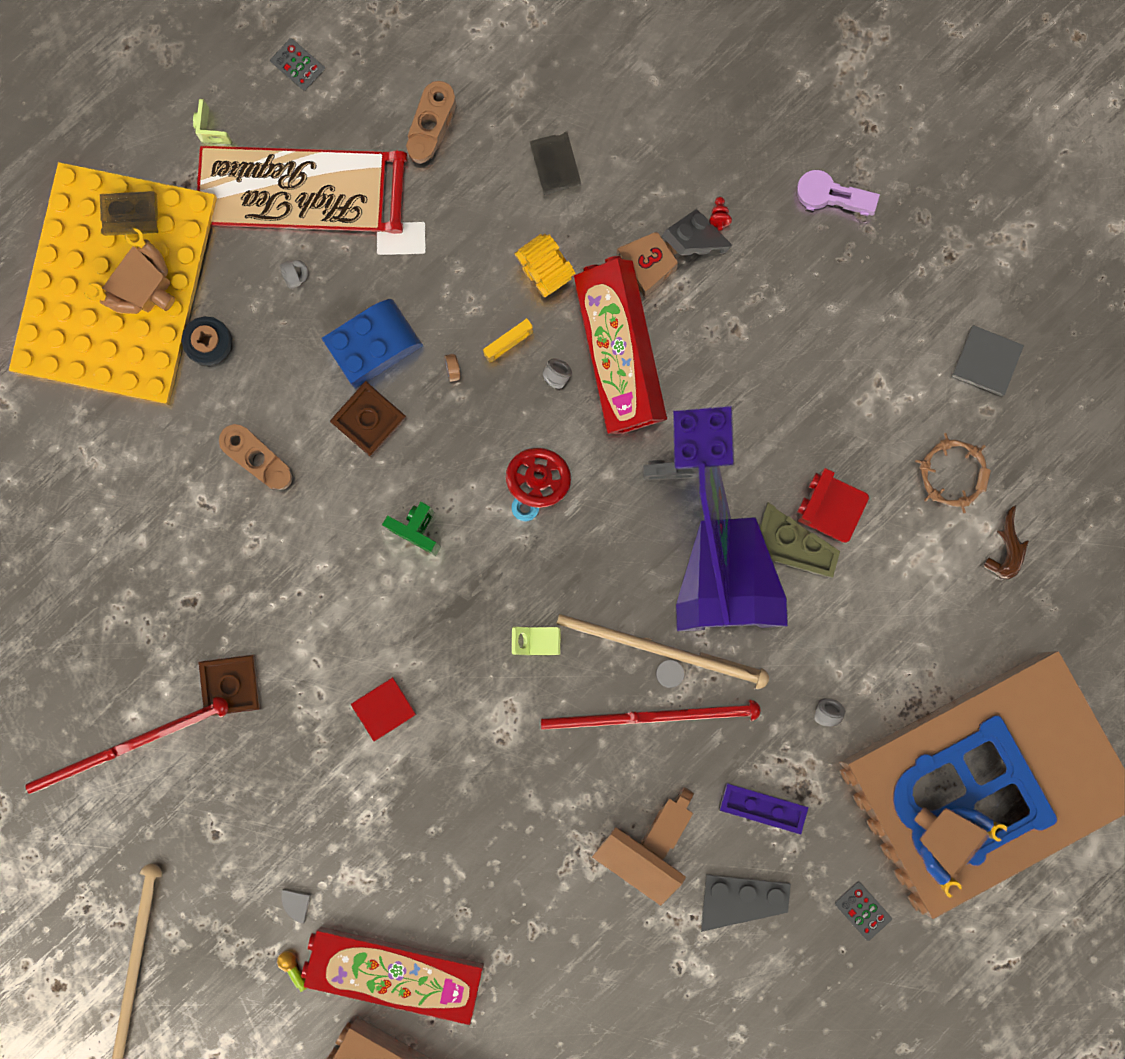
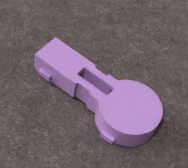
[797,170,880,216]

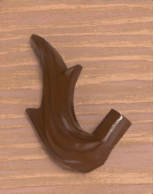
[984,505,1029,579]

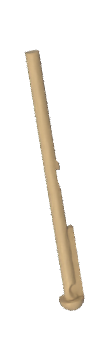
[557,614,769,689]
[112,864,162,1059]

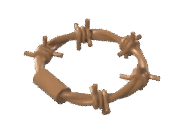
[915,433,991,514]

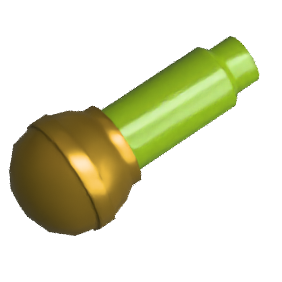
[277,951,307,992]

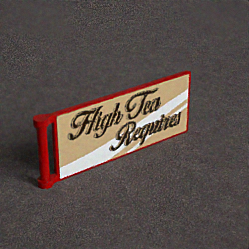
[197,146,407,234]

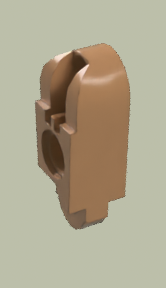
[406,81,456,163]
[219,424,292,490]
[640,787,694,860]

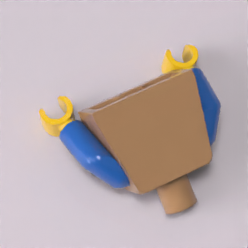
[914,807,1007,897]

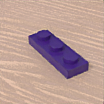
[719,783,809,835]

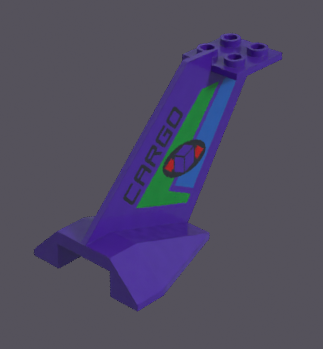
[673,406,788,632]

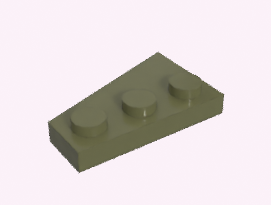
[760,502,840,578]

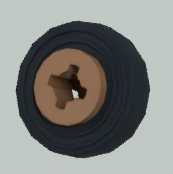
[181,316,232,366]

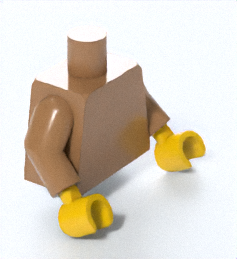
[84,227,175,314]

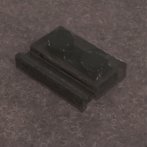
[530,132,581,195]
[100,191,158,236]

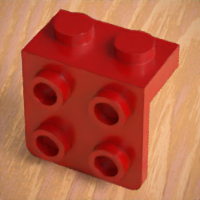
[797,468,869,543]

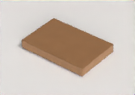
[592,827,686,906]

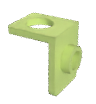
[193,99,232,145]
[512,627,561,655]

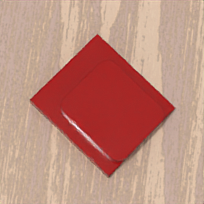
[350,677,417,742]

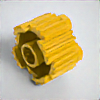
[514,234,576,298]

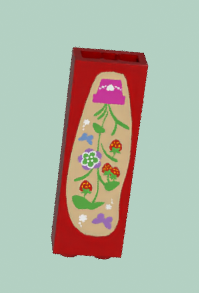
[574,256,667,434]
[301,927,484,1025]

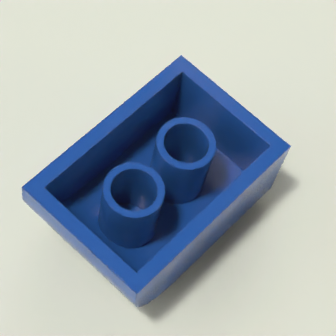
[322,299,423,389]

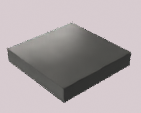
[952,325,1024,397]

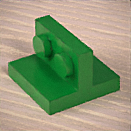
[382,502,441,556]

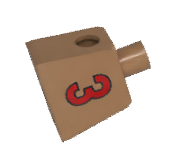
[616,232,678,298]

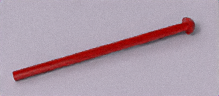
[25,697,229,794]
[541,700,761,730]

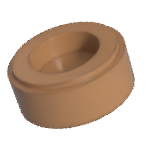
[444,354,460,382]

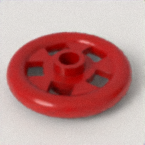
[506,448,571,508]

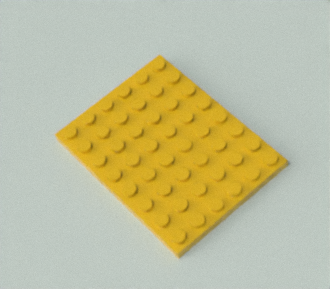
[9,162,217,405]

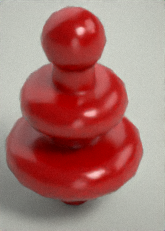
[709,197,732,231]

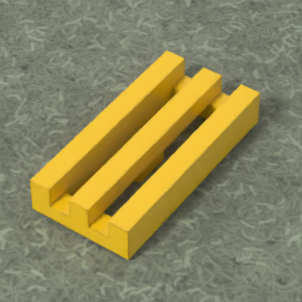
[483,318,533,363]

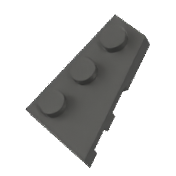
[701,874,791,932]

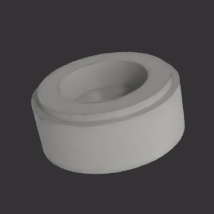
[656,660,684,688]

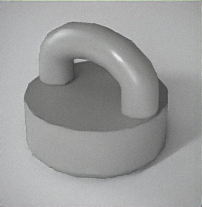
[280,260,308,289]
[543,359,572,389]
[815,699,845,727]

